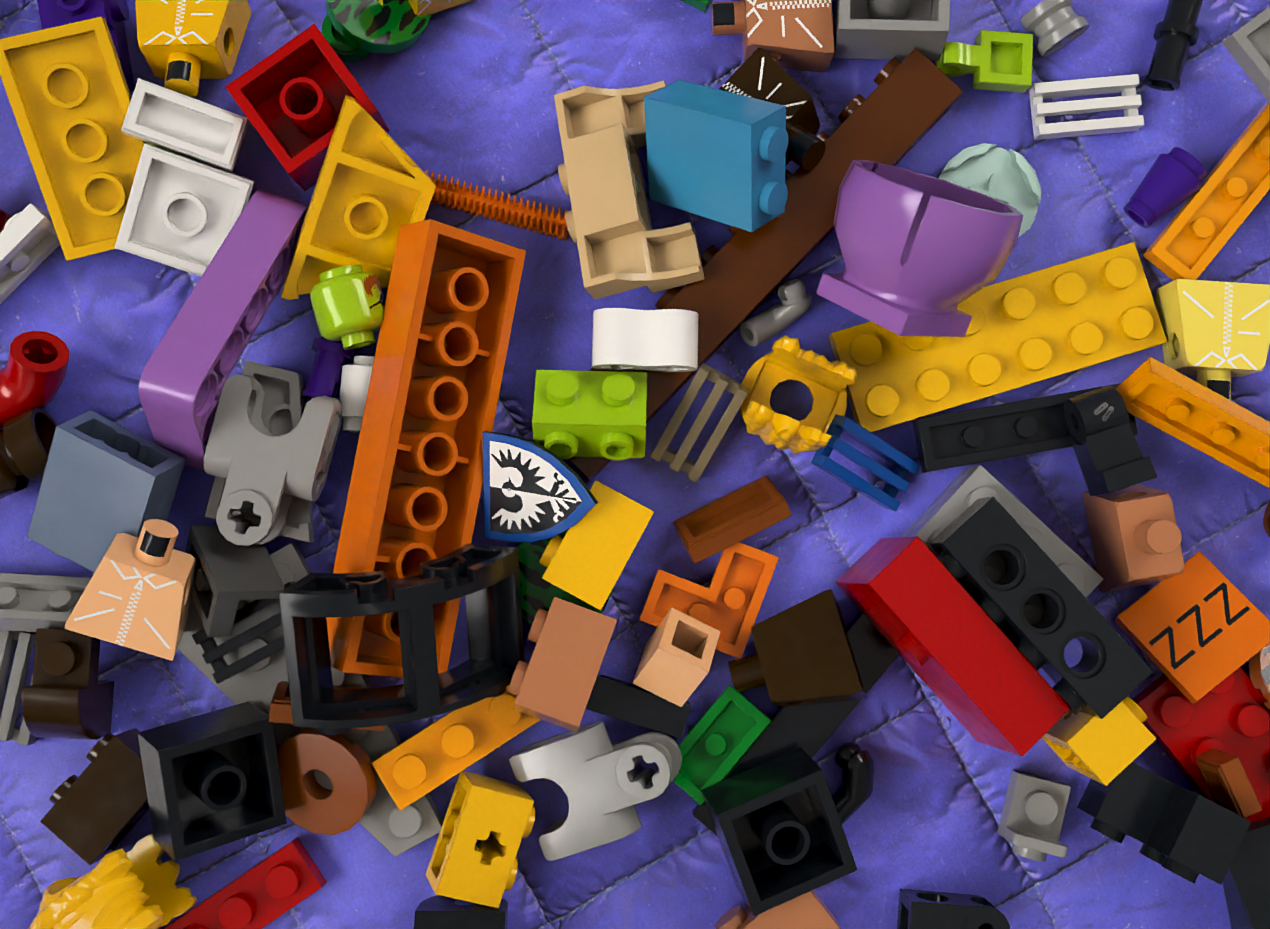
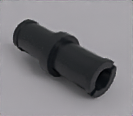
[1144,0,1203,91]

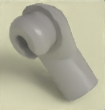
[740,279,812,347]

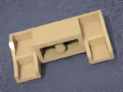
[554,80,705,300]

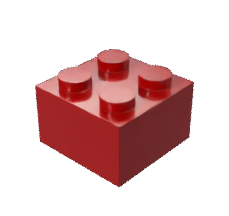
[225,24,390,192]

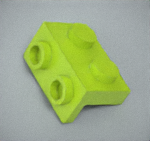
[532,370,647,461]

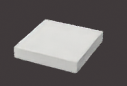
[115,143,255,276]

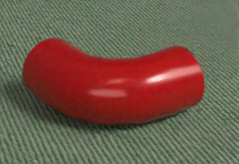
[0,331,69,429]

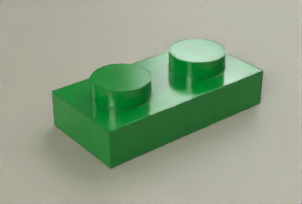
[673,685,774,806]

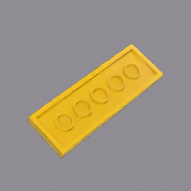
[828,242,1167,433]

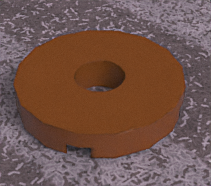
[277,727,377,835]

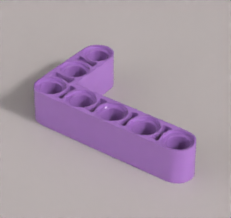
[138,189,309,472]

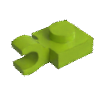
[935,30,1033,93]

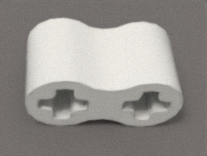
[592,308,699,372]

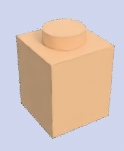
[633,607,721,707]

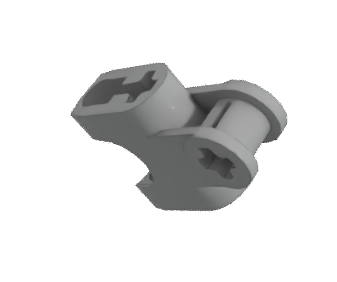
[204,373,342,546]
[509,721,682,861]

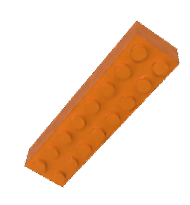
[326,219,526,678]

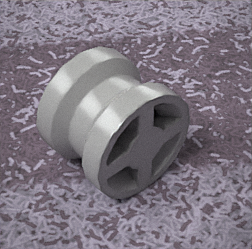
[1020,0,1090,57]

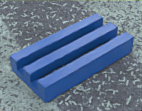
[811,414,920,512]

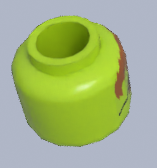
[310,265,385,350]

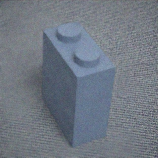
[27,410,186,572]

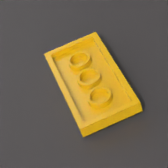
[0,16,145,261]

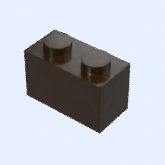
[40,728,149,865]

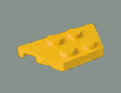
[280,95,436,300]

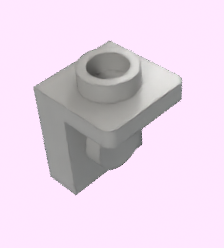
[997,770,1071,862]

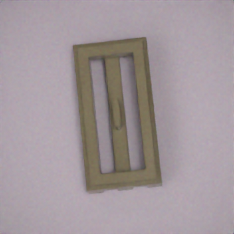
[650,363,750,483]

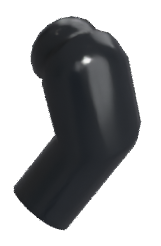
[832,742,874,825]

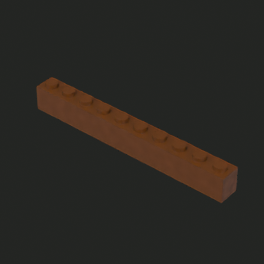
[568,48,963,481]

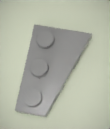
[204,360,314,543]

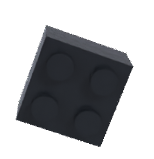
[137,702,287,861]
[701,747,857,916]

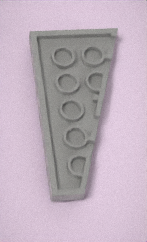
[177,543,444,857]

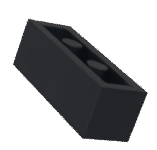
[586,673,691,739]

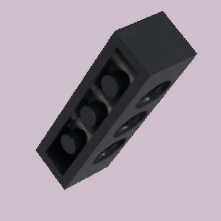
[929,496,1153,719]

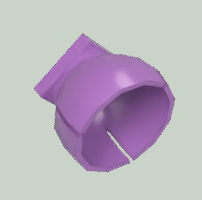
[816,160,1023,337]

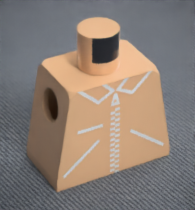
[64,519,196,661]

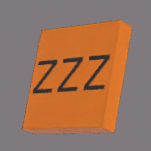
[1114,551,1270,705]

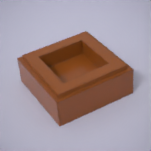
[1196,748,1262,818]

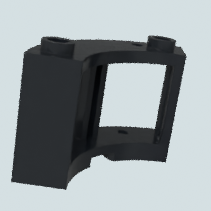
[279,544,525,735]

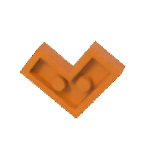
[639,542,779,658]

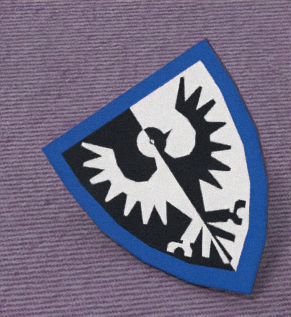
[483,431,598,543]

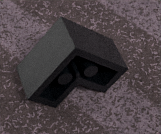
[1077,762,1251,885]

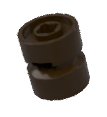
[0,407,57,499]

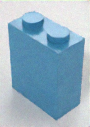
[644,80,788,232]

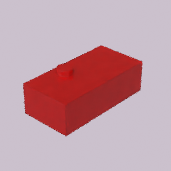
[835,536,1070,757]

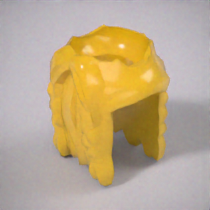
[739,335,857,455]
[29,834,197,929]

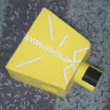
[1156,279,1270,400]

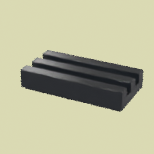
[192,581,295,684]

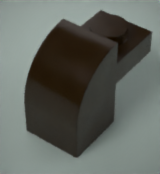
[21,627,114,740]

